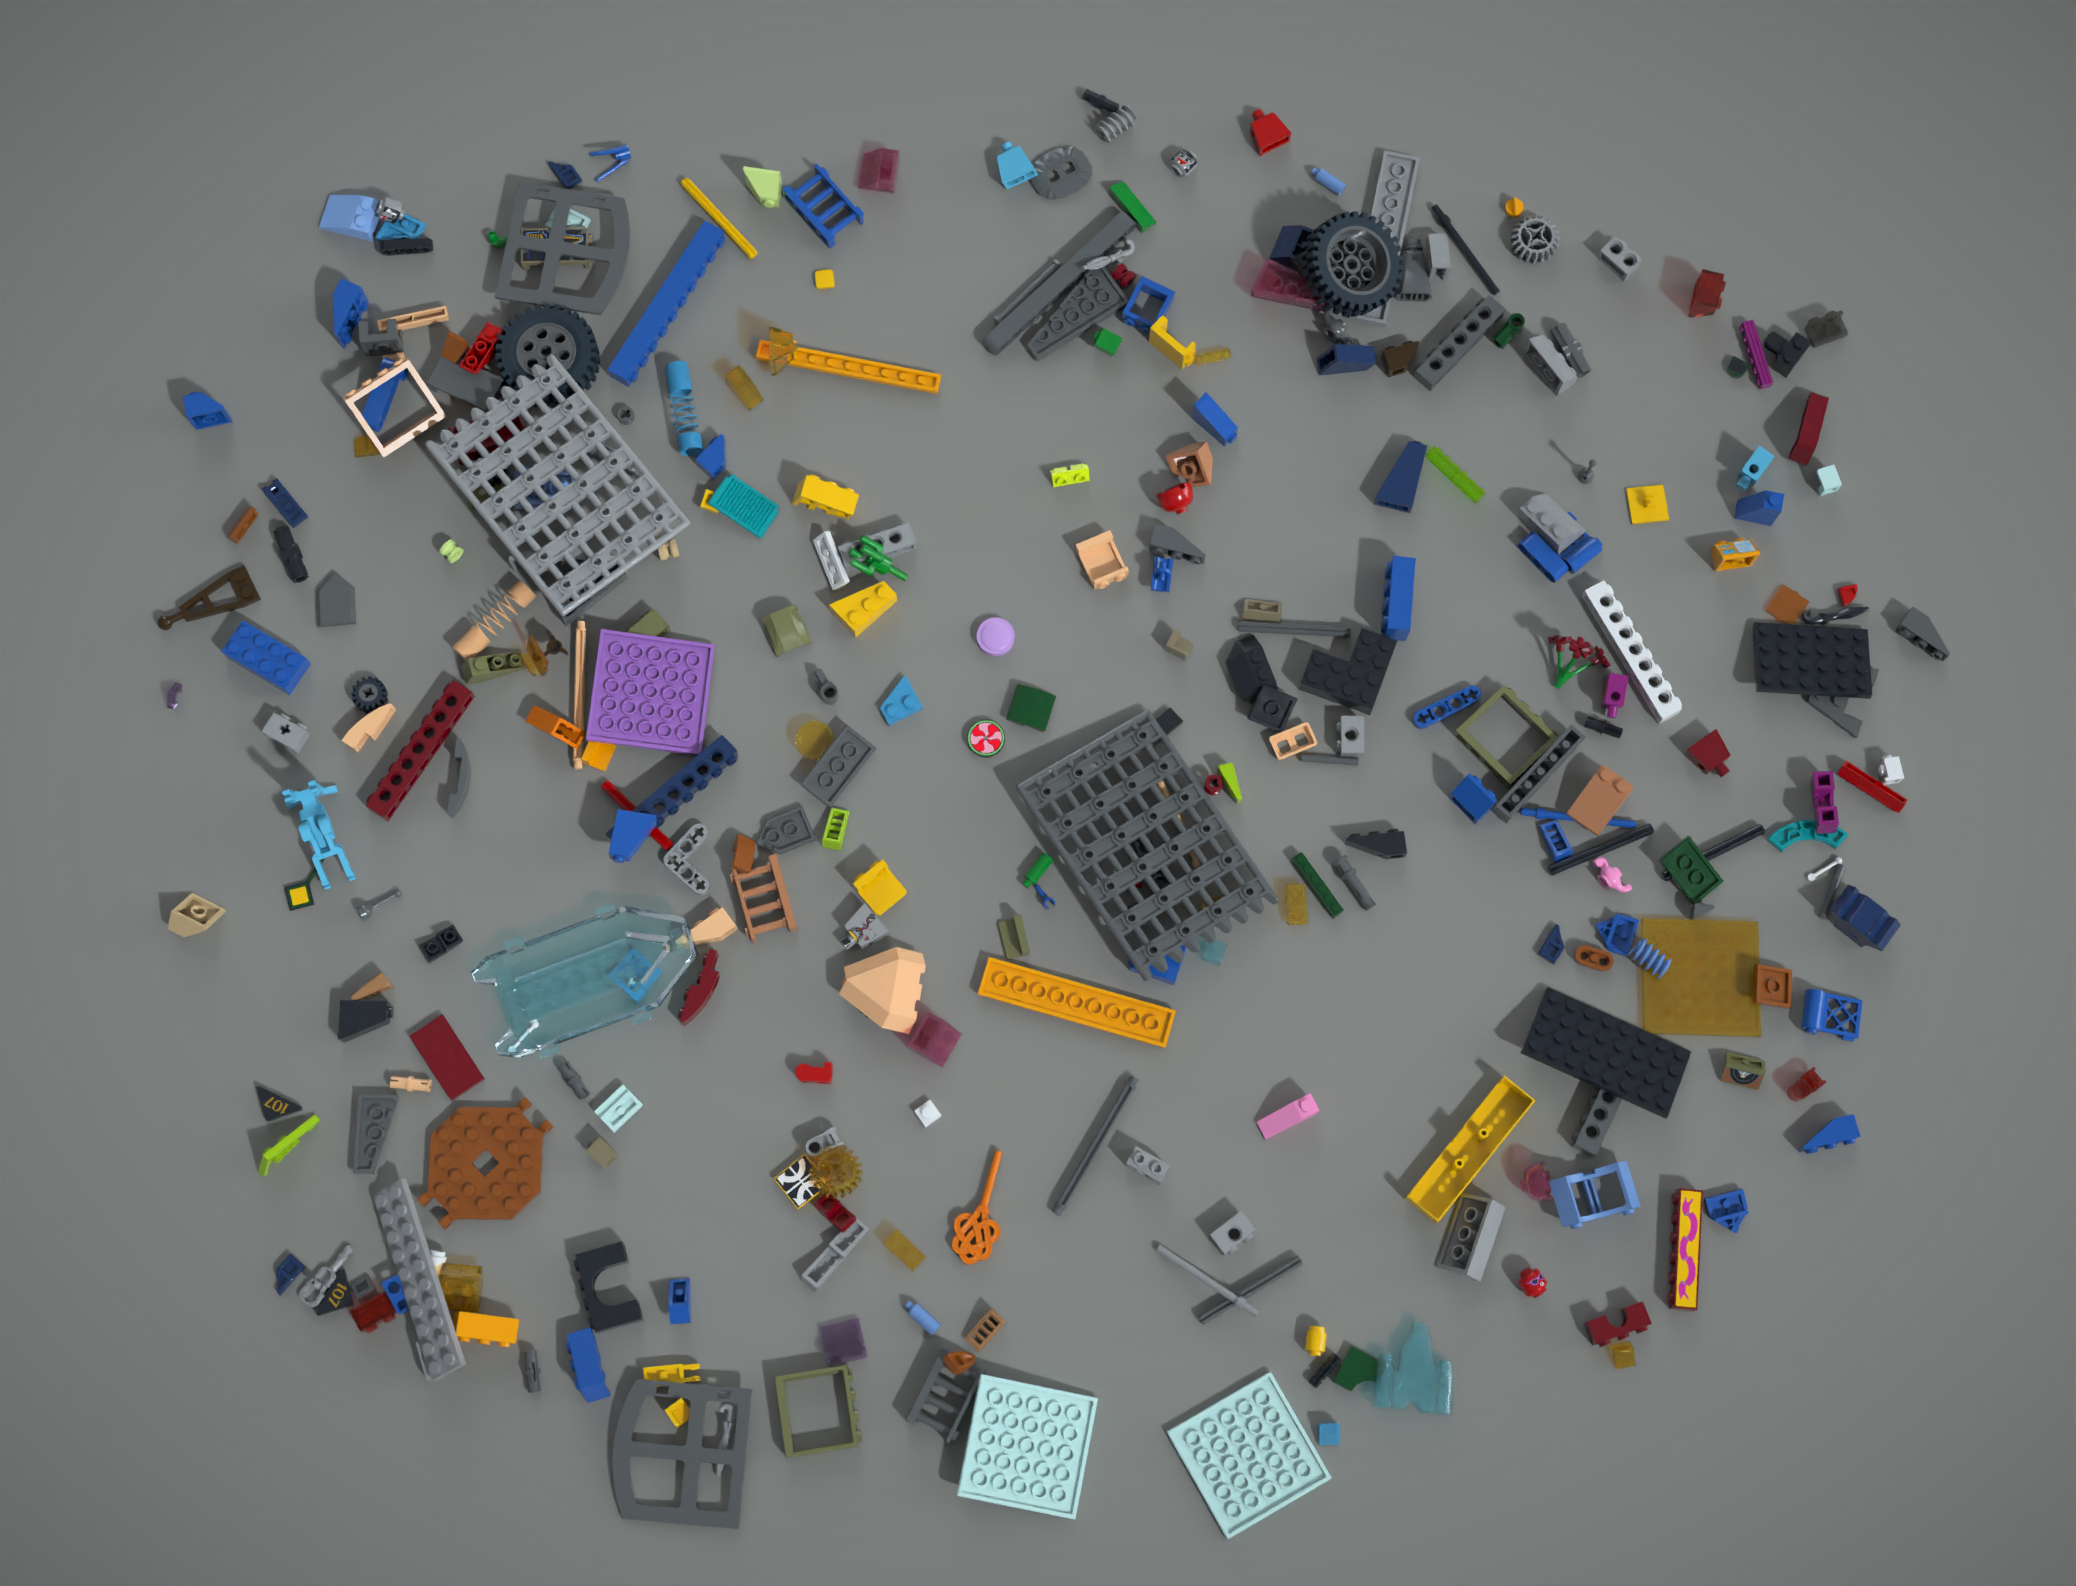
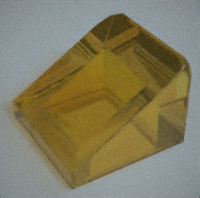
[354,435,378,458]
[1611,1342,1635,1369]

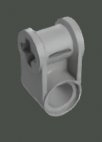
[805,1127,844,1159]

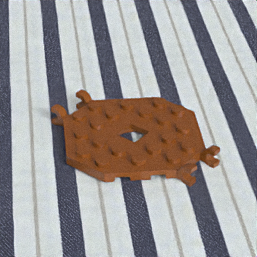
[417,1097,554,1229]

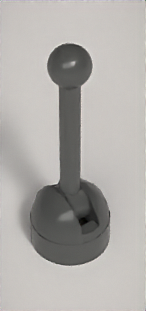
[1578,459,1596,484]
[356,890,401,921]

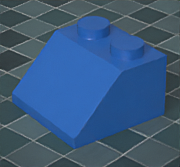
[183,392,233,430]

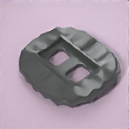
[1031,146,1092,200]

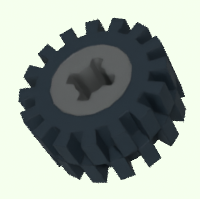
[351,676,388,713]

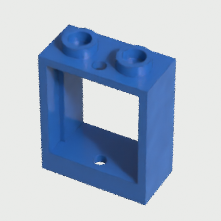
[1122,276,1175,334]

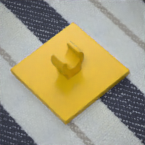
[1626,485,1669,524]

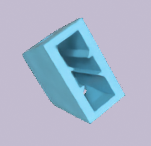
[997,142,1038,190]
[1736,445,1775,491]

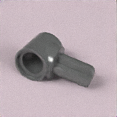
[812,669,839,705]

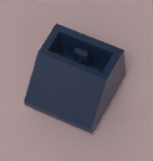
[1269,225,1313,270]

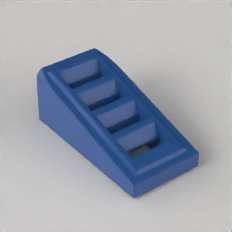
[1539,819,1573,863]

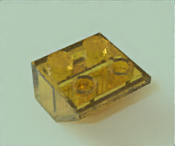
[438,1263,483,1313]

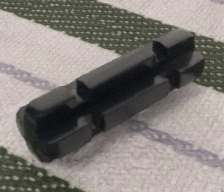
[1309,1353,1341,1388]

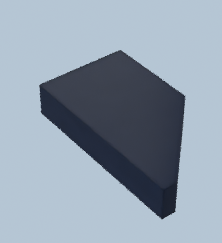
[548,161,583,190]
[1537,924,1565,965]
[276,1254,306,1295]

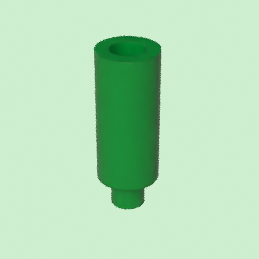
[1022,852,1054,889]

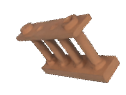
[729,854,798,943]

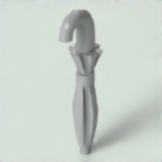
[1082,239,1135,271]
[715,1402,736,1476]

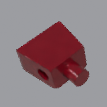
[1683,729,1730,778]

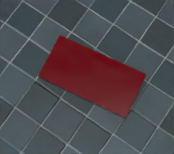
[410,1014,485,1101]

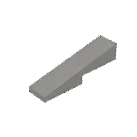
[800,1216,869,1292]

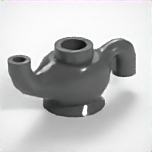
[1323,309,1353,345]

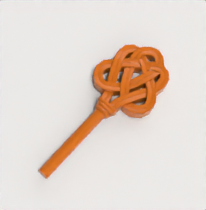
[952,1150,1003,1265]

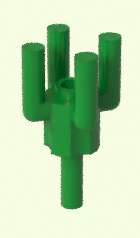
[848,534,908,581]

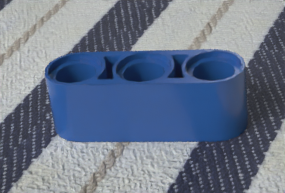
[1517,531,1569,583]

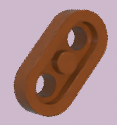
[1574,945,1614,972]

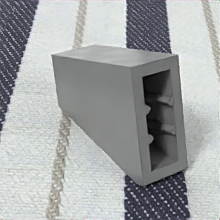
[1426,232,1451,282]

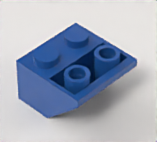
[1448,773,1497,824]

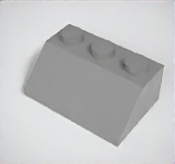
[1523,335,1578,396]
[1519,494,1585,555]

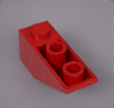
[459,322,504,375]

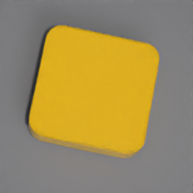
[815,270,835,289]

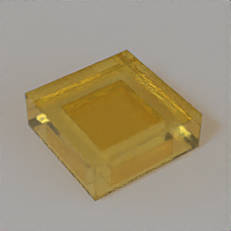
[522,652,539,676]

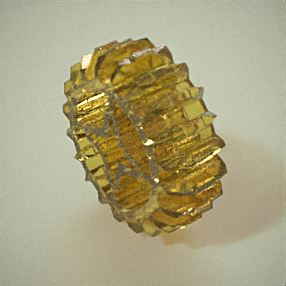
[809,1145,863,1199]

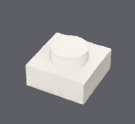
[914,1100,942,1128]

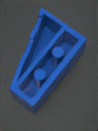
[566,1327,611,1403]

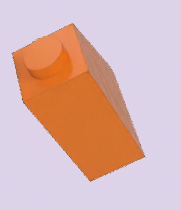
[525,705,586,749]

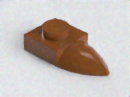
[942,1351,976,1375]

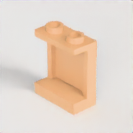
[1075,530,1129,590]

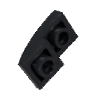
[419,925,463,964]

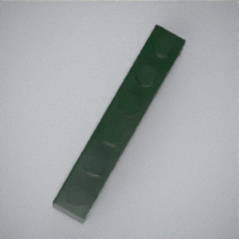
[1291,852,1344,919]

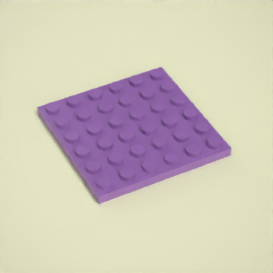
[586,629,715,756]

